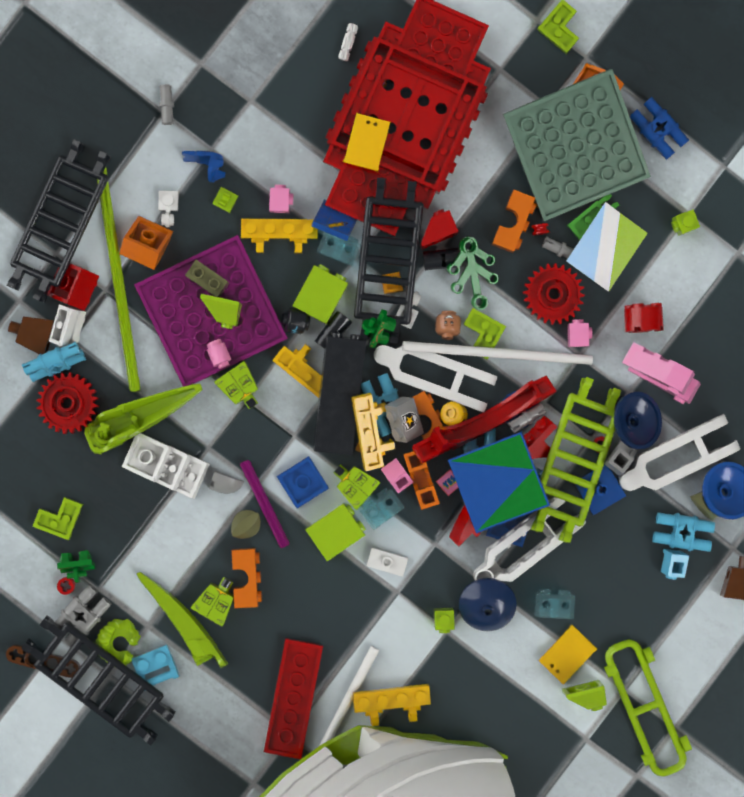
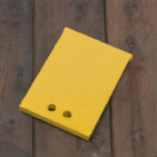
[343,113,390,171]
[538,624,597,685]

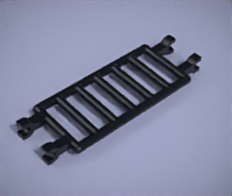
[6,139,112,303]
[354,177,424,344]
[21,615,176,746]

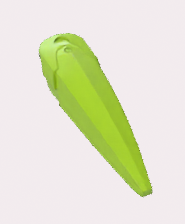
[84,384,203,454]
[137,572,228,669]

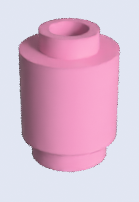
[207,339,232,369]

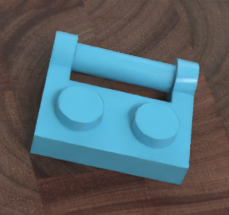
[131,644,180,691]

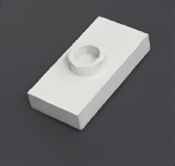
[366,547,408,577]

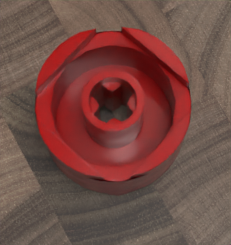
[624,303,664,333]

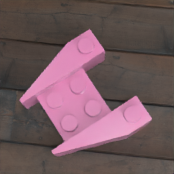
[622,342,701,404]

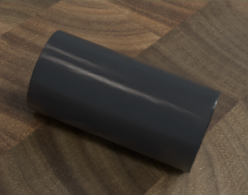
[423,248,463,271]
[314,311,352,349]

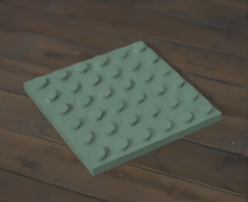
[503,69,651,221]

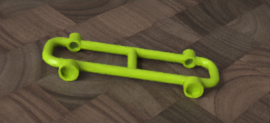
[604,639,692,777]

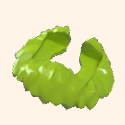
[96,619,141,668]

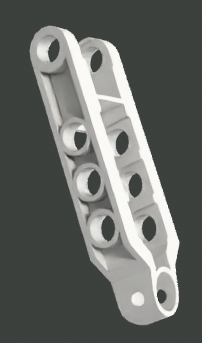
[374,345,497,412]
[618,414,741,491]
[473,496,586,582]

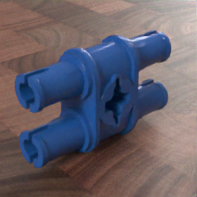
[629,97,689,160]

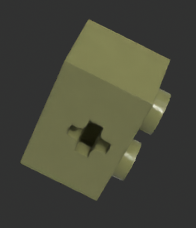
[185,260,230,298]

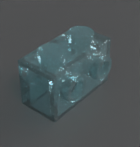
[317,232,361,267]
[360,488,405,530]
[533,589,575,619]

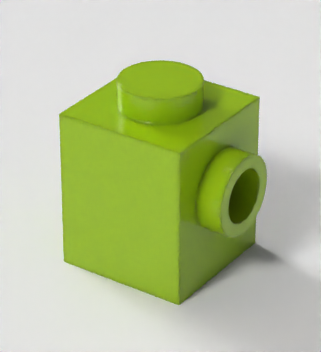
[671,209,700,236]
[434,608,455,633]

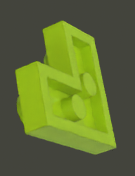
[537,0,579,54]
[463,308,506,360]
[32,497,83,540]

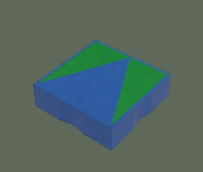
[448,431,550,533]

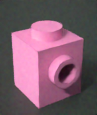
[269,185,294,214]
[567,319,592,347]
[381,458,413,493]

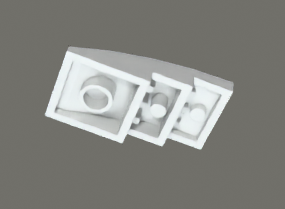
[122,433,210,499]

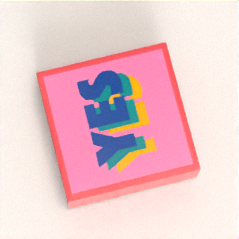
[436,469,458,496]

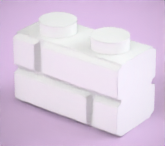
[49,304,86,347]

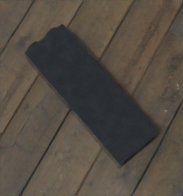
[313,332,366,455]

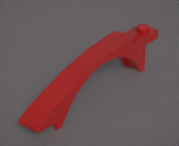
[412,375,556,464]
[449,416,557,547]

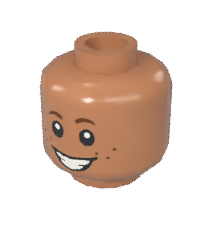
[435,311,461,340]

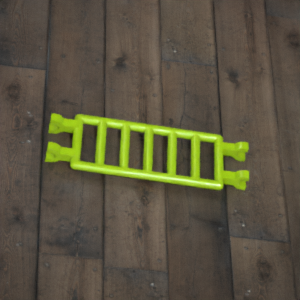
[530,377,621,543]

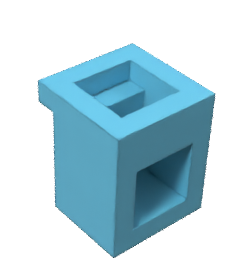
[661,549,689,580]

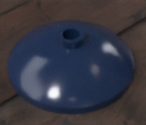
[614,392,662,449]
[459,578,517,631]

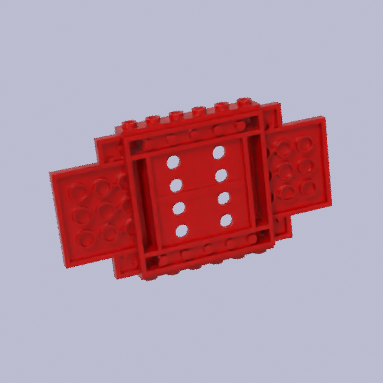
[323,0,491,237]

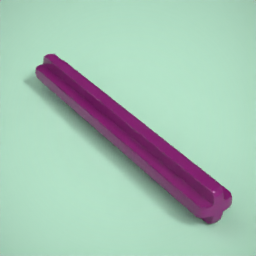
[240,460,289,548]

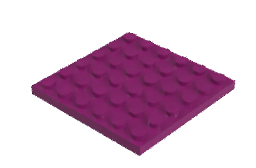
[134,235,288,387]

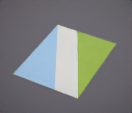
[566,202,647,292]

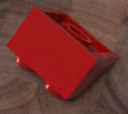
[420,209,458,250]
[47,260,99,311]

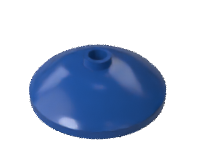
[702,462,744,520]

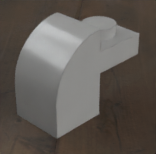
[604,440,639,476]

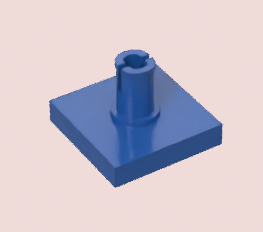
[574,465,626,515]

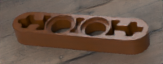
[6,645,80,678]

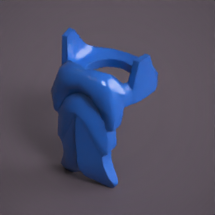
[182,151,226,183]

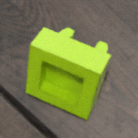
[212,187,239,213]

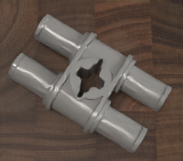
[55,584,112,647]

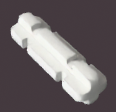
[338,23,358,61]

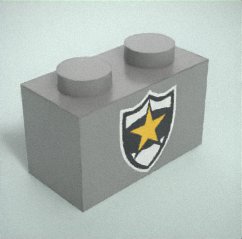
[385,396,424,443]

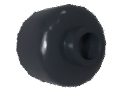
[281,308,310,334]

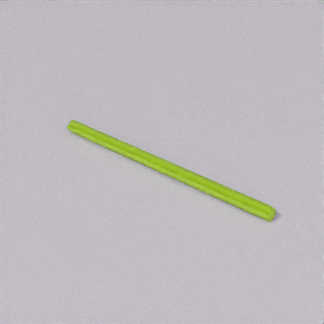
[97,167,140,392]

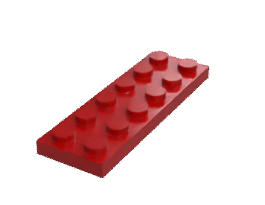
[264,638,323,759]

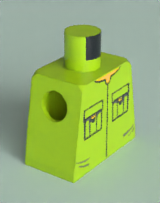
[214,361,258,409]
[333,464,381,510]
[191,577,234,626]

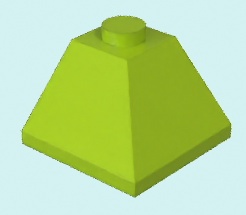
[200,294,242,329]
[562,680,607,711]

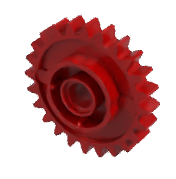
[523,263,585,325]
[36,372,99,434]

